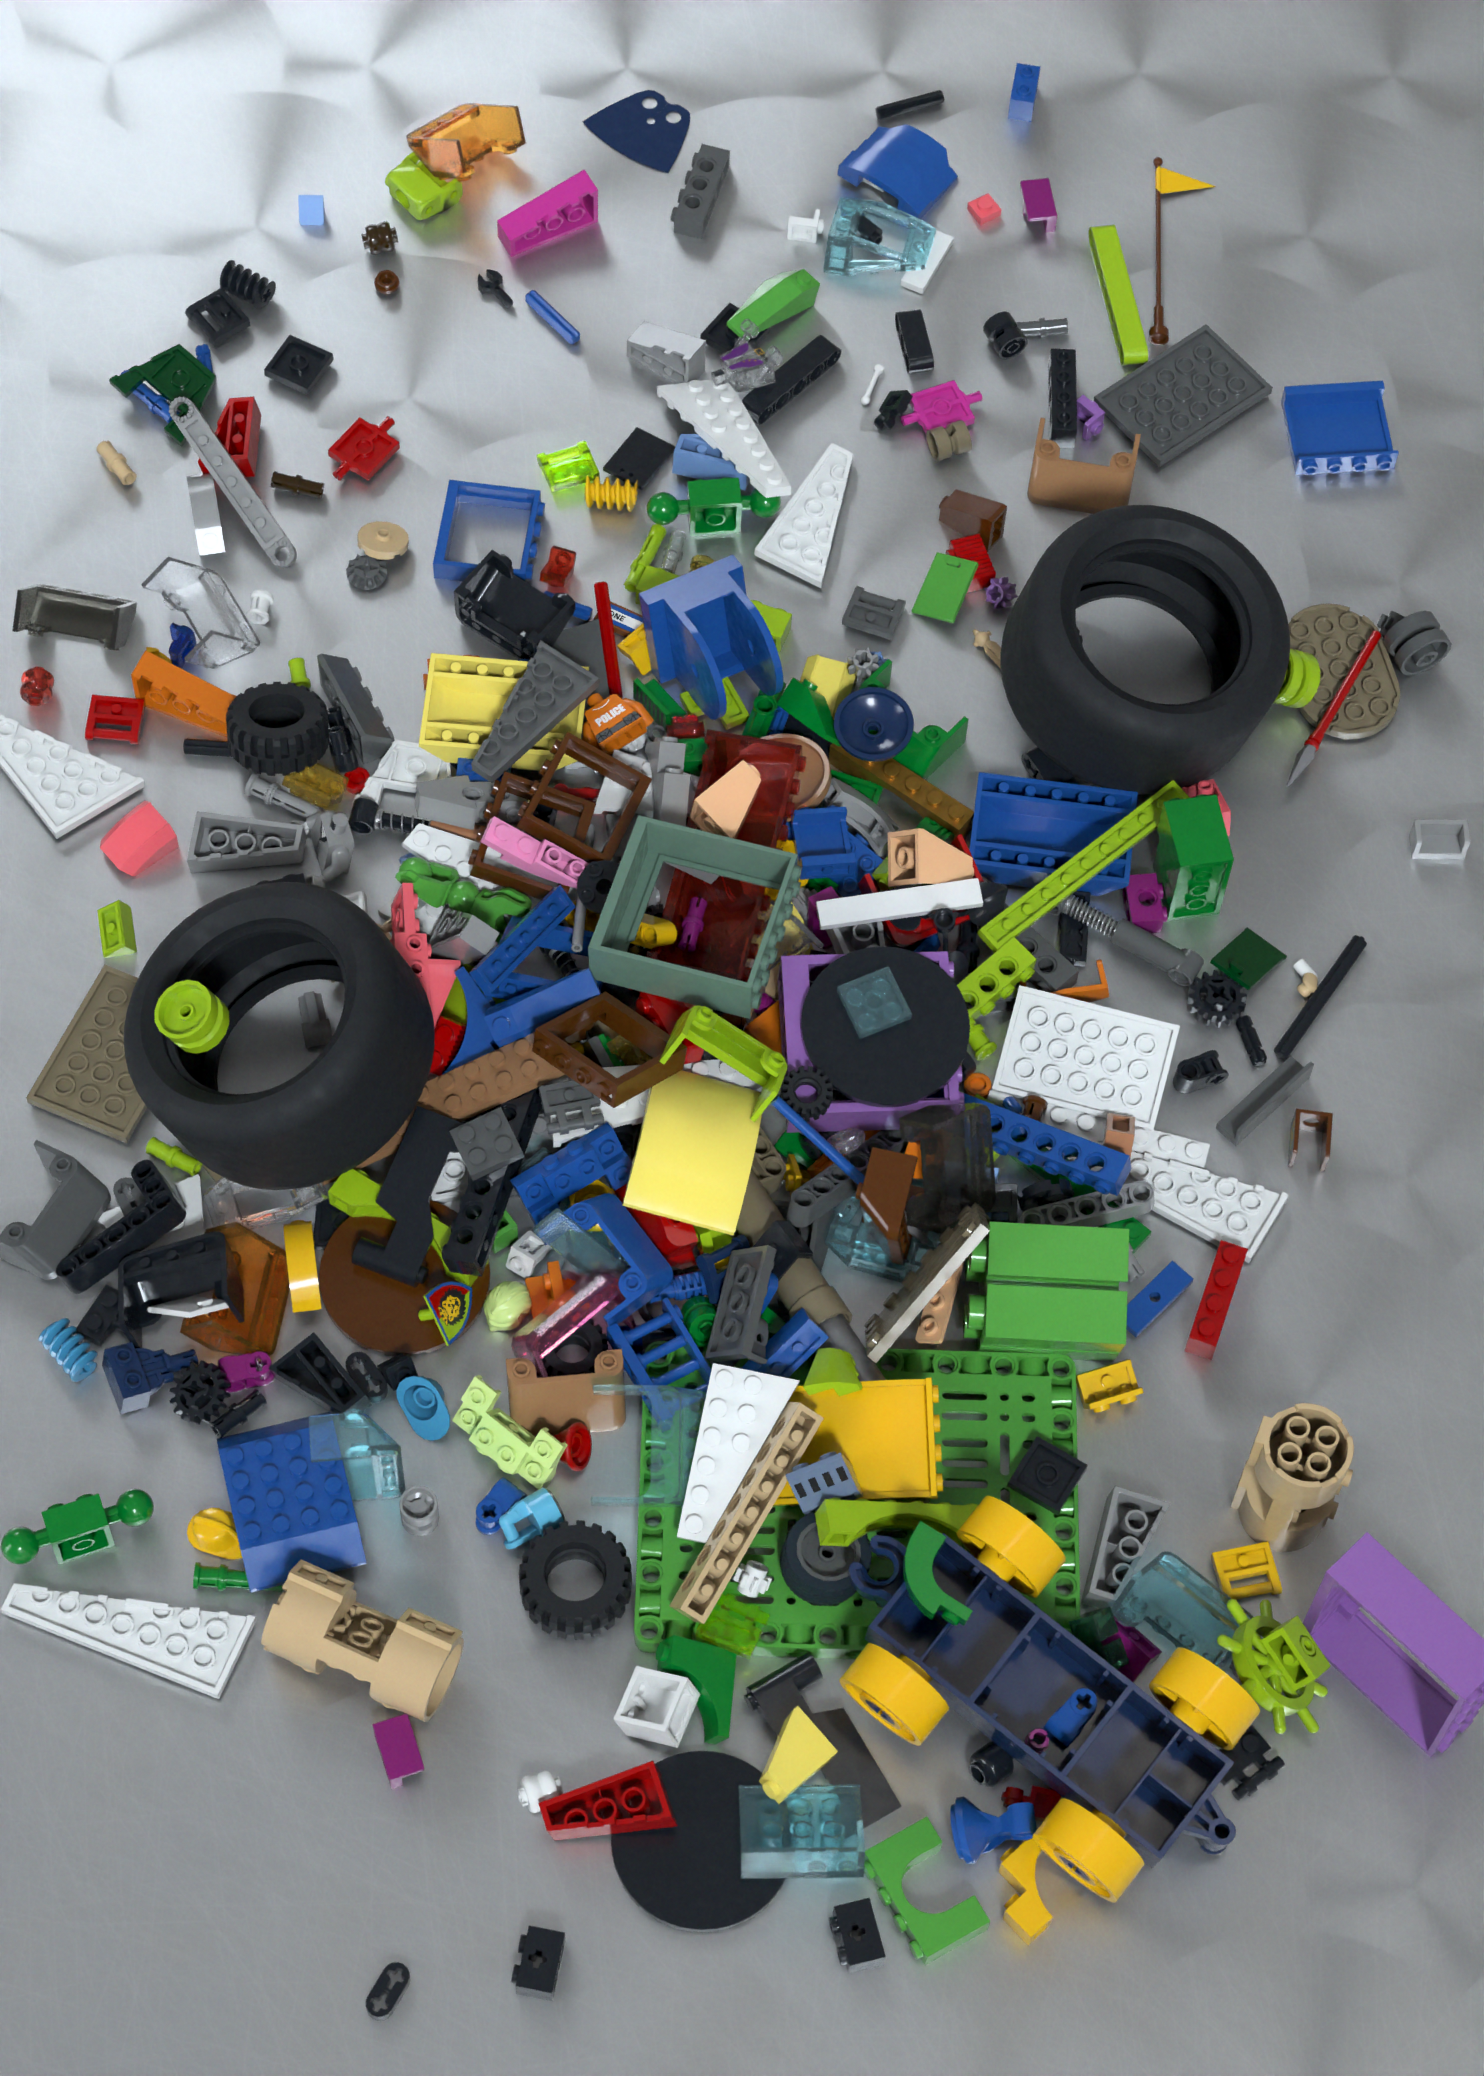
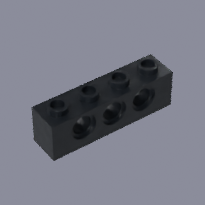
[1048,349,1077,449]

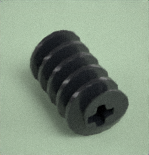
[219,260,276,309]

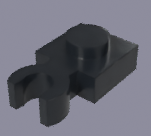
[874,390,913,430]

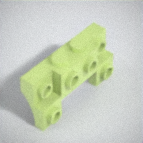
[452,1375,568,1490]

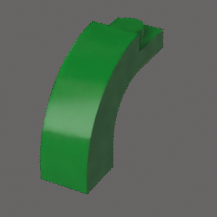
[903,1521,973,1626]

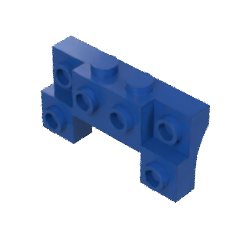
[510,1122,632,1231]

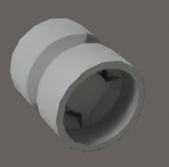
[399,1485,439,1536]

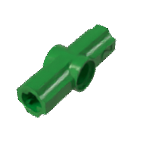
[741,682,786,745]

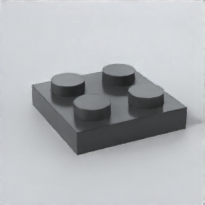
[449,1107,524,1181]

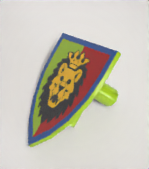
[418,1281,472,1346]

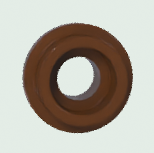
[374,270,399,294]

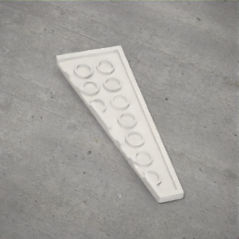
[1066,1130,1289,1263]
[1,1583,256,1699]

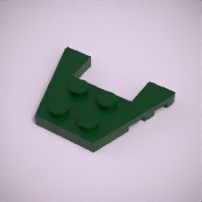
[109,344,217,447]

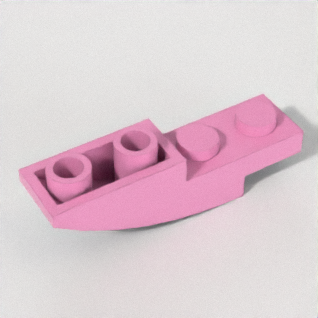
[480,816,589,888]

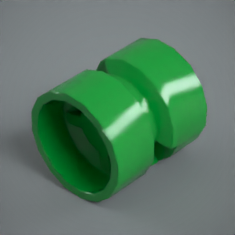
[681,1296,717,1347]

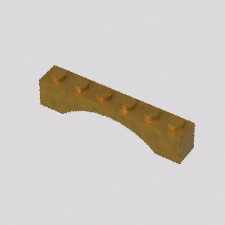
[829,743,974,839]

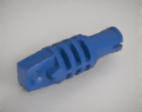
[649,1269,717,1304]

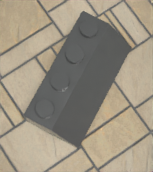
[317,654,395,764]

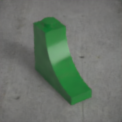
[656,1635,737,1745]

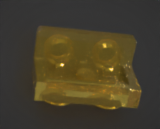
[282,763,349,808]

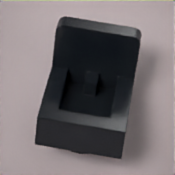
[377,1353,418,1391]

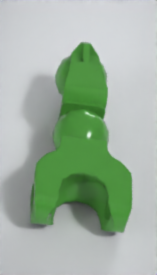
[395,857,532,943]

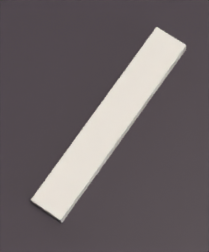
[816,878,983,930]

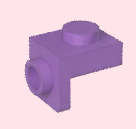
[1077,395,1105,440]

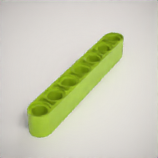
[1089,224,1148,366]

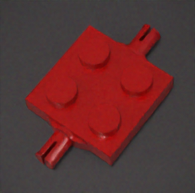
[328,416,400,481]

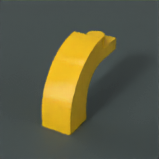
[283,1220,322,1313]

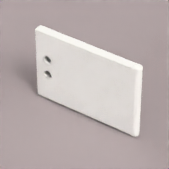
[147,1296,229,1318]

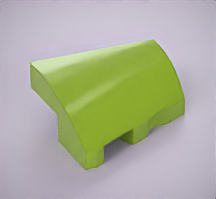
[803,1348,863,1396]

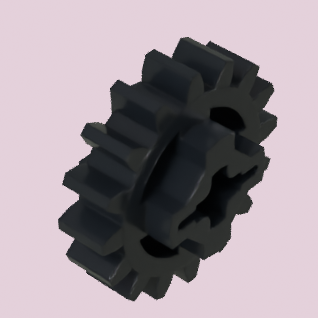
[1187,970,1247,1028]
[169,1361,231,1425]

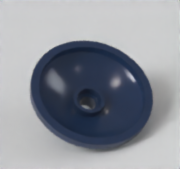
[834,687,914,762]

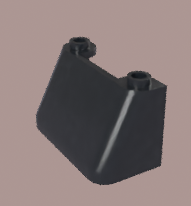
[454,550,576,660]

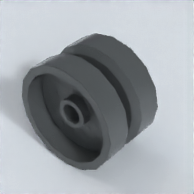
[1383,611,1452,675]

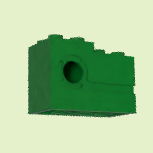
[1153,794,1234,921]

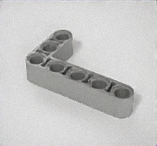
[1020,1181,1154,1227]

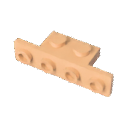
[915,1262,964,1344]

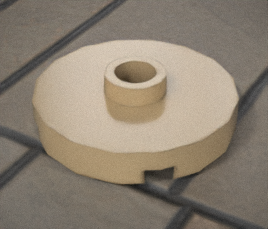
[357,521,409,560]

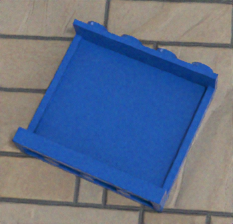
[1281,380,1399,475]

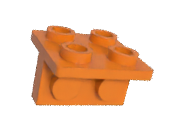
[525,1261,591,1331]

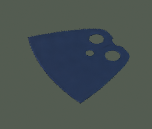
[582,90,690,173]

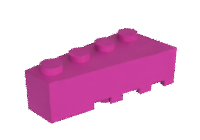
[497,169,598,257]

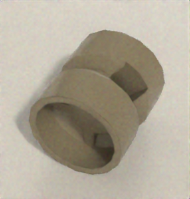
[926,420,972,462]

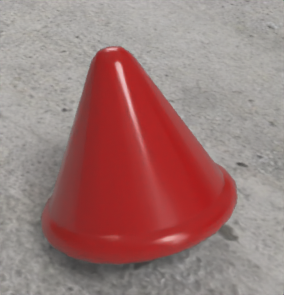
[553,1422,592,1472]

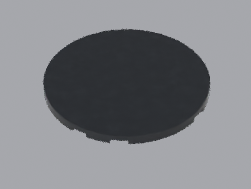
[801,946,970,1108]
[611,1751,794,1933]

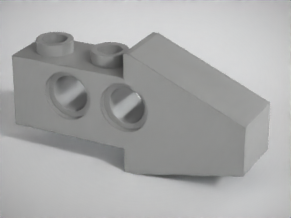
[414,775,528,830]

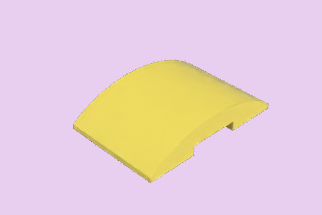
[622,1070,762,1236]

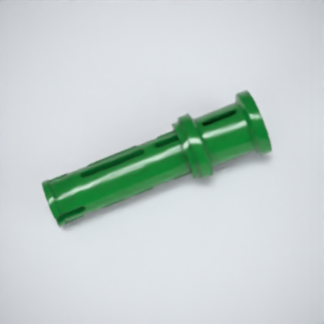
[193,1562,283,1592]

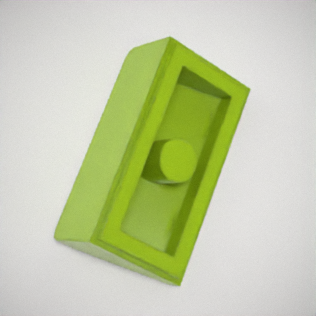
[97,900,137,958]

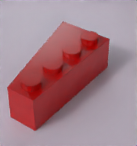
[538,1761,678,1841]

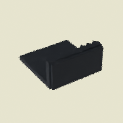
[752,1220,813,1282]

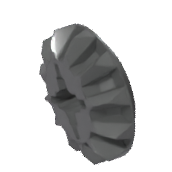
[346,554,388,590]

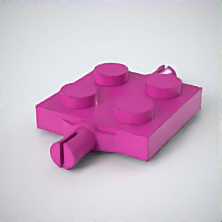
[900,380,983,433]

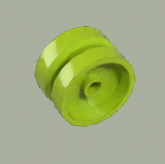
[1274,648,1320,709]
[154,980,229,1054]

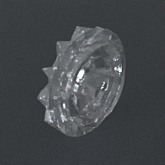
[825,1128,866,1156]

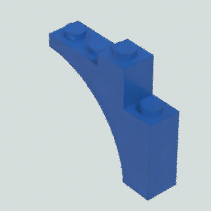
[441,966,500,1075]

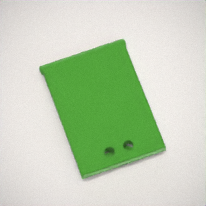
[911,552,979,623]

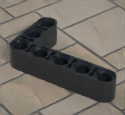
[56,1160,186,1294]

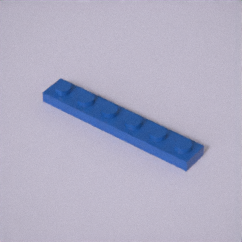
[469,885,576,995]

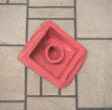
[100,801,179,876]

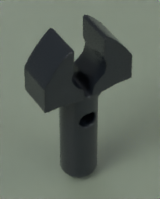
[478,269,513,308]

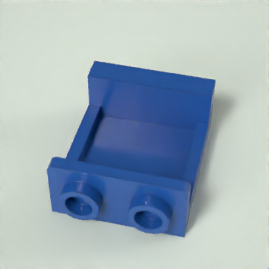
[791,805,856,880]

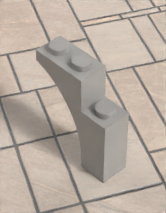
[645,737,690,827]

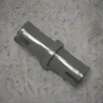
[1017,318,1068,338]

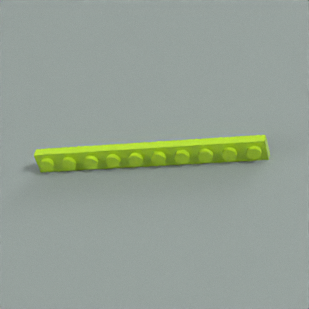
[977,780,1190,953]

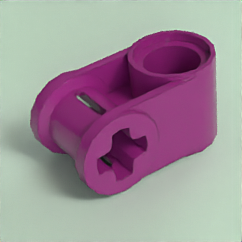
[217,1352,275,1393]

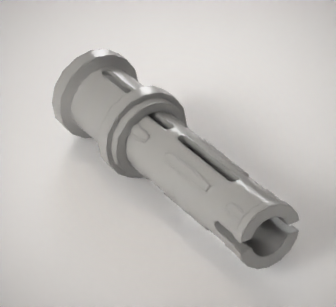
[244,773,325,818]

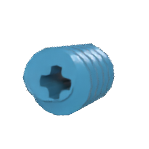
[38,1318,98,1382]

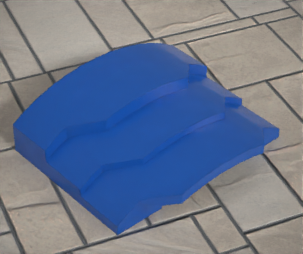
[837,124,958,224]

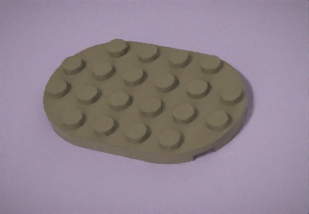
[1288,604,1400,739]

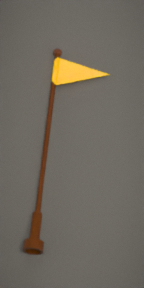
[1149,157,1216,346]

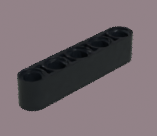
[742,335,842,425]

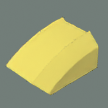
[800,654,857,719]

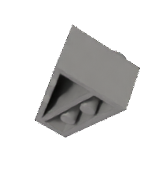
[627,321,706,384]

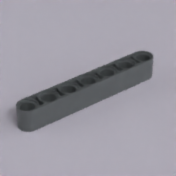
[786,1129,921,1227]

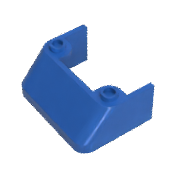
[538,1193,674,1327]

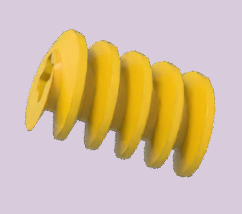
[585,475,638,512]

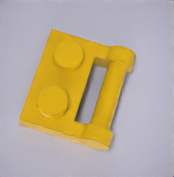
[1211,1541,1282,1605]

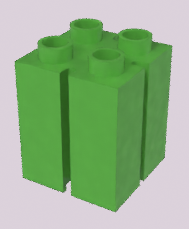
[963,1222,1129,1362]

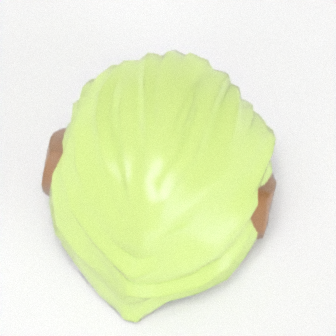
[483,1281,532,1332]

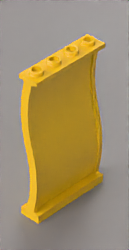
[772,1378,943,1506]

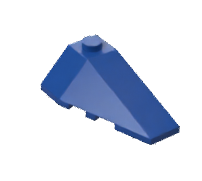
[484,967,601,1048]

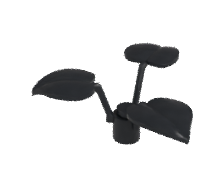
[882,882,1008,985]

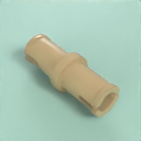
[96,440,137,485]

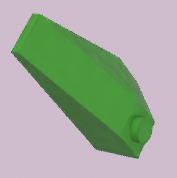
[727,269,820,340]

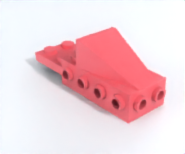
[390,883,461,1028]

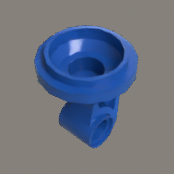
[950,1796,1037,1865]

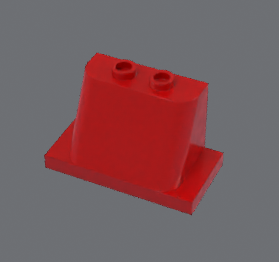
[609,1183,698,1270]

